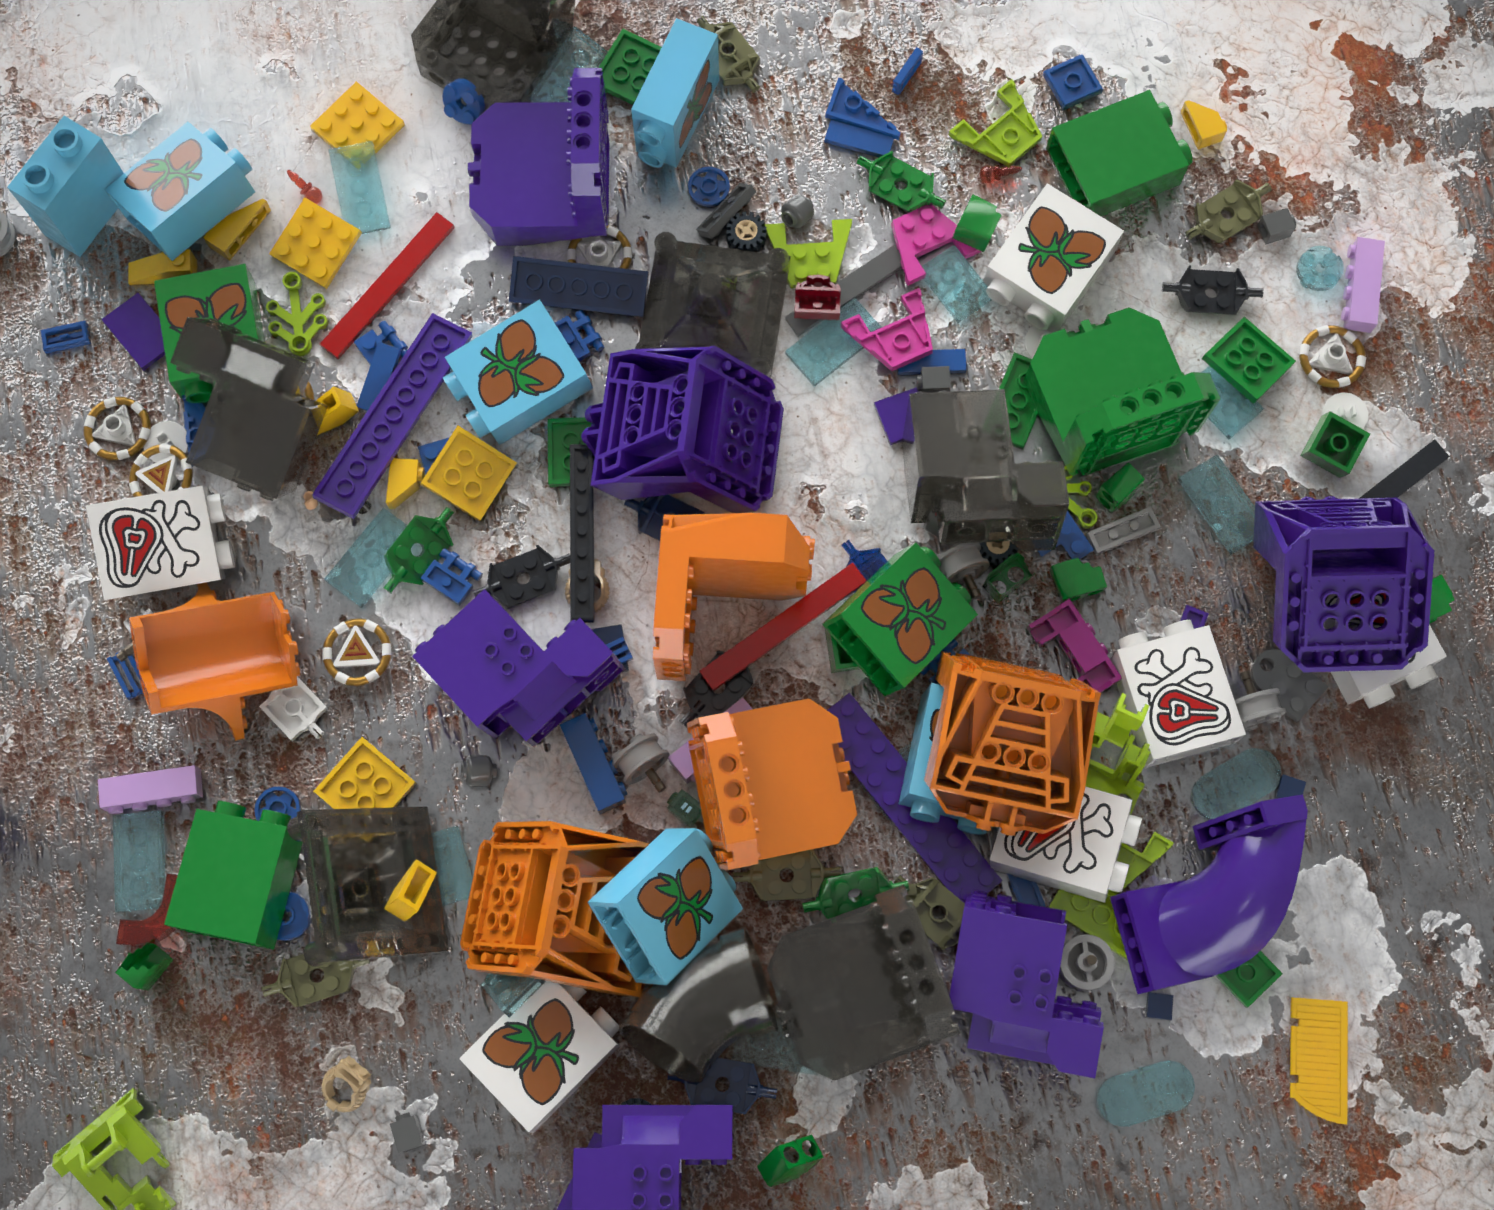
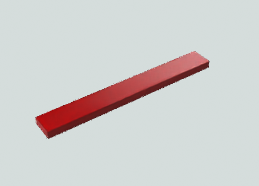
[320,212,455,359]
[699,563,867,691]

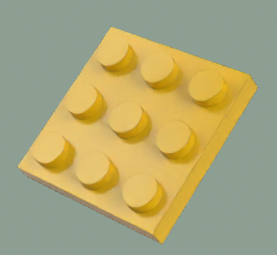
[310,81,405,170]
[269,197,362,289]
[420,425,517,522]
[313,737,417,839]

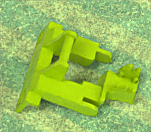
[1085,693,1150,815]
[52,1087,176,1210]

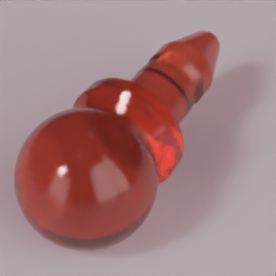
[979,165,1022,183]
[287,170,322,204]

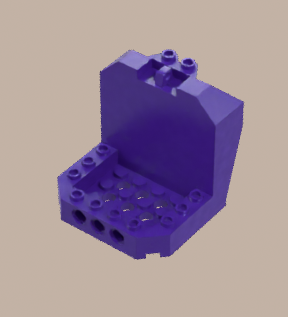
[468,68,610,246]
[581,346,784,513]
[1253,496,1435,672]

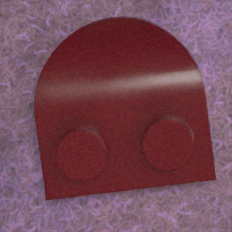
[794,275,841,320]

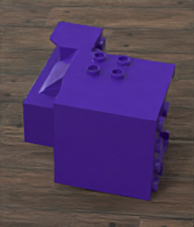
[412,589,626,747]
[947,890,1104,1078]
[572,1105,733,1210]

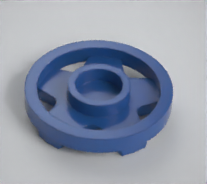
[688,167,730,207]
[254,786,301,828]

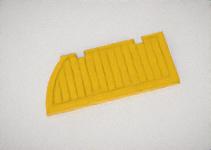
[1290,997,1348,1125]

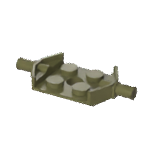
[697,16,760,93]
[1185,180,1272,243]
[733,849,841,901]
[893,875,965,951]
[262,942,370,1008]

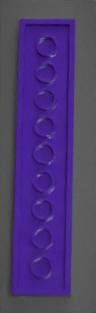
[312,313,472,519]
[827,692,1003,904]

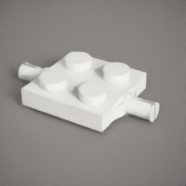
[259,676,328,741]

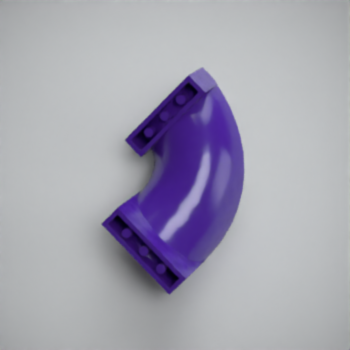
[1110,794,1308,995]

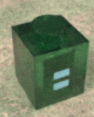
[667,789,702,828]

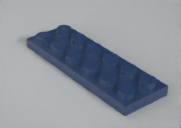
[509,256,649,317]

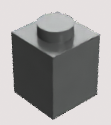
[1257,208,1296,245]
[916,366,951,397]
[390,1112,426,1153]

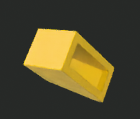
[1180,100,1227,150]
[386,458,425,509]
[384,859,437,922]

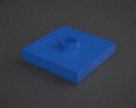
[1043,54,1103,110]

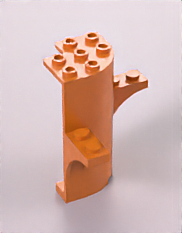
[129,582,300,741]

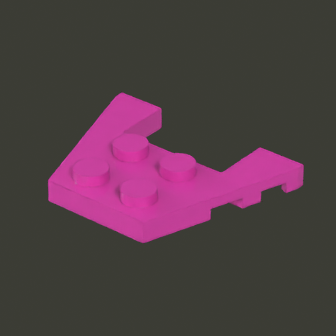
[891,203,981,286]
[841,288,933,371]

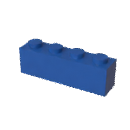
[559,713,628,815]

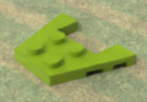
[948,79,1042,167]
[765,219,852,289]
[1110,832,1174,894]

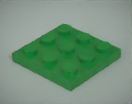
[599,28,662,105]
[1202,317,1296,404]
[547,417,595,487]

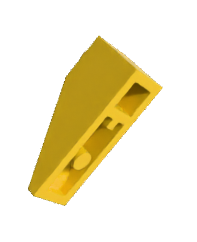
[203,198,271,261]
[128,249,197,285]
[284,386,359,445]

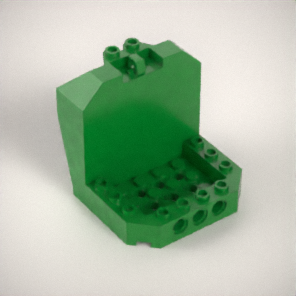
[1024,307,1221,475]

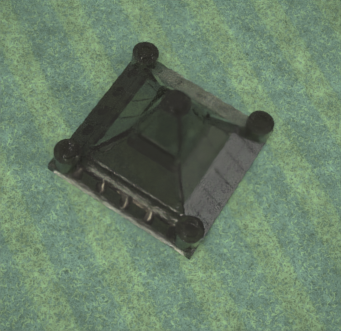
[635,232,791,378]
[287,806,449,967]

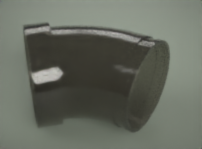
[619,927,778,1083]

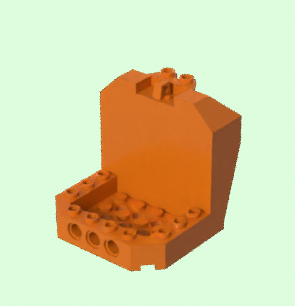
[653,513,815,681]
[924,651,1101,836]
[687,699,857,870]
[460,821,649,997]

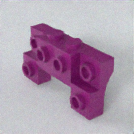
[1027,599,1122,693]

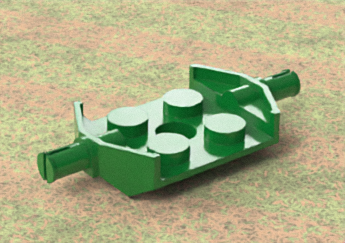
[856,151,946,213]
[383,507,454,594]
[802,867,910,927]

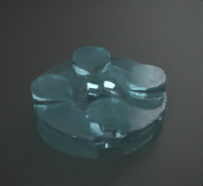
[1296,246,1344,291]

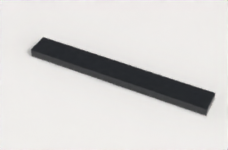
[1360,439,1450,498]
[570,444,595,623]

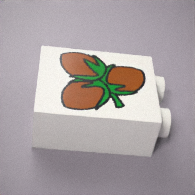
[983,183,1124,331]
[459,979,621,1133]

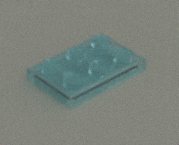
[1201,366,1264,439]
[481,973,546,1018]

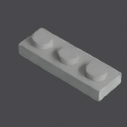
[1086,507,1161,555]

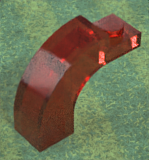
[116,874,178,947]

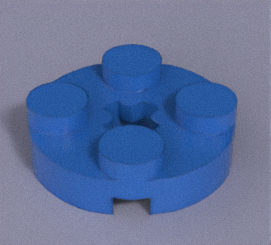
[442,79,485,125]
[277,892,311,941]

